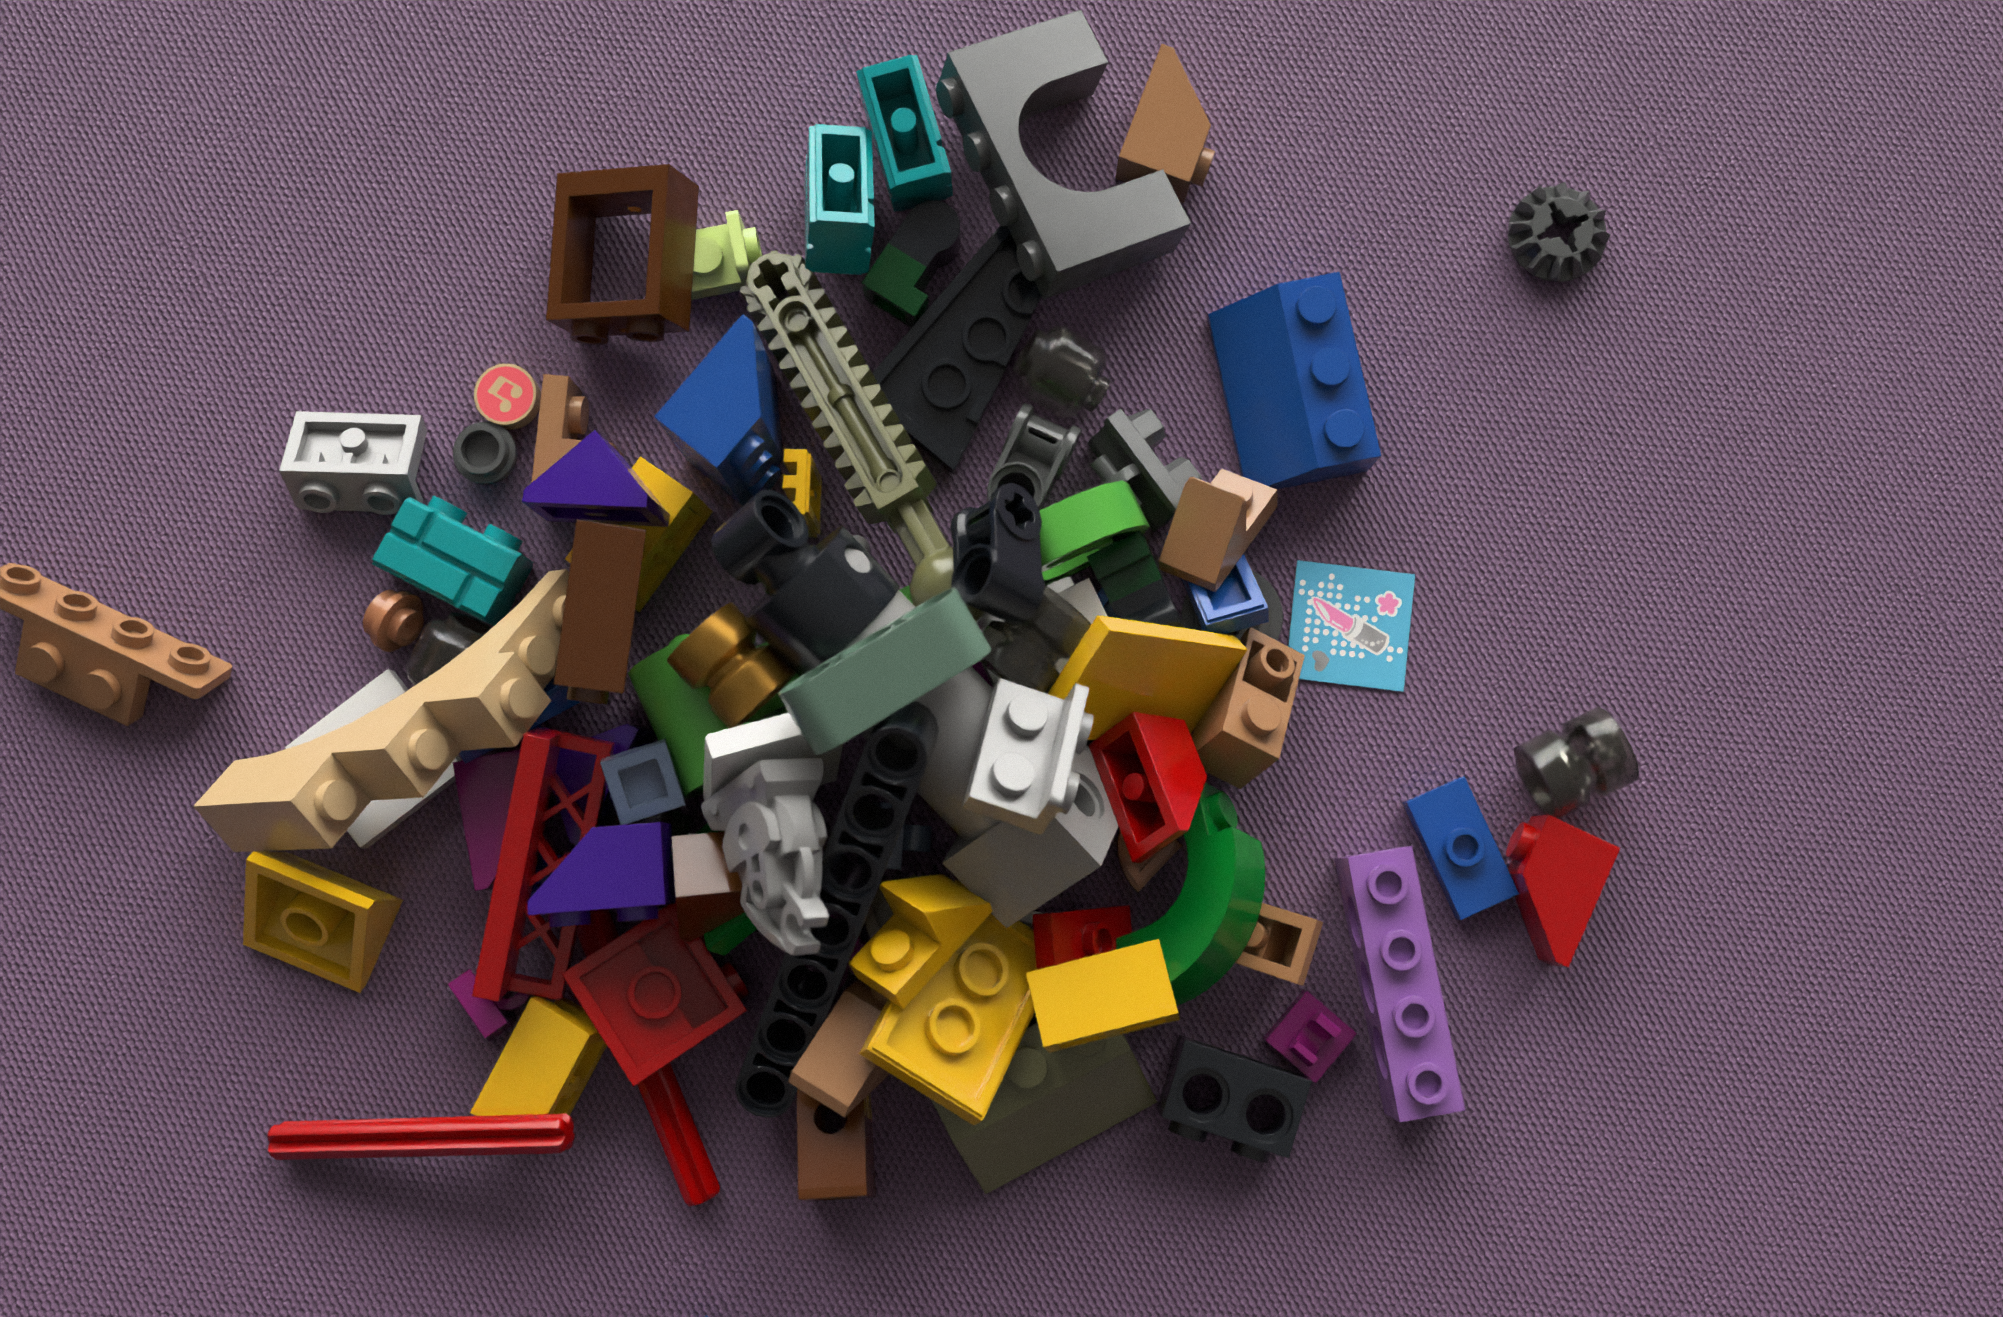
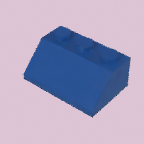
[1207,272,1381,489]
[654,314,783,506]

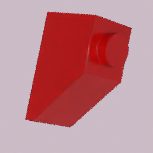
[1088,712,1207,863]
[1506,814,1620,968]

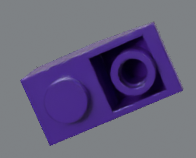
[527,822,676,927]

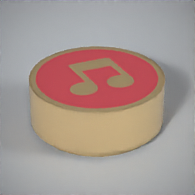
[474,363,541,430]

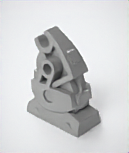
[701,758,829,956]

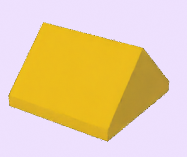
[243,851,403,993]

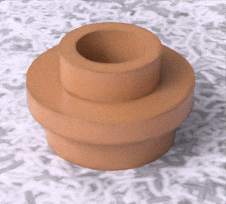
[363,590,424,652]

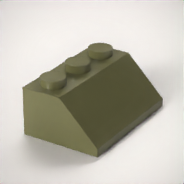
[931,1018,1157,1194]

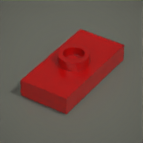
[1032,905,1132,970]

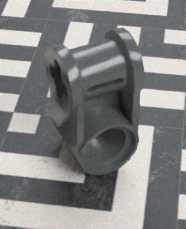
[986,403,1082,510]

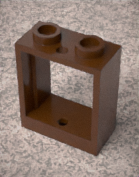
[546,164,699,345]
[554,519,646,704]

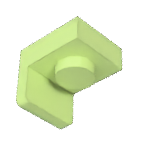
[691,210,762,300]

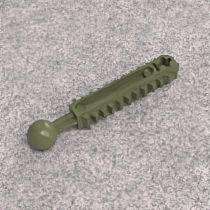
[740,250,987,623]

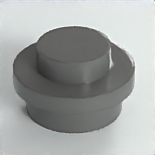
[453,422,518,485]

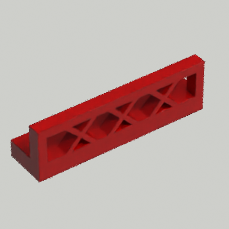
[472,727,615,1002]

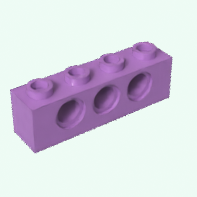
[1334,846,1465,1122]

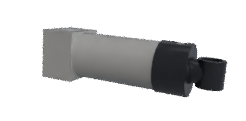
[711,489,1118,928]

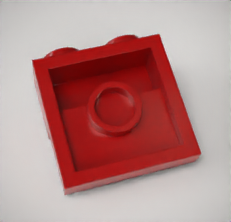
[561,904,749,1087]

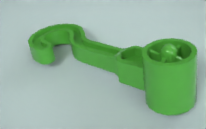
[628,480,1150,799]

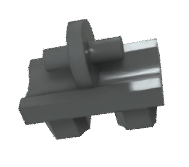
[1087,409,1202,532]

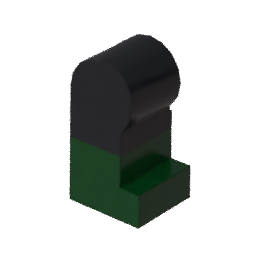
[861,200,961,328]
[1086,530,1185,628]

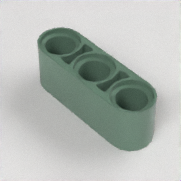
[778,587,991,755]

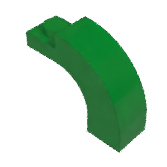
[1116,782,1265,1006]

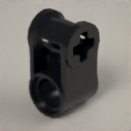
[950,483,1045,625]

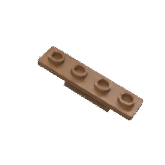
[0,563,232,726]

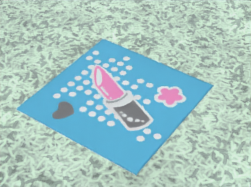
[1288,560,1415,692]

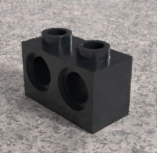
[1157,1035,1312,1163]

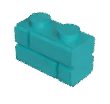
[856,55,953,212]
[804,124,875,275]
[372,495,533,626]

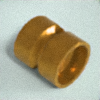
[667,602,796,729]

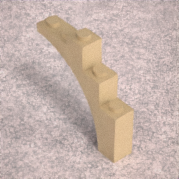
[193,569,569,852]

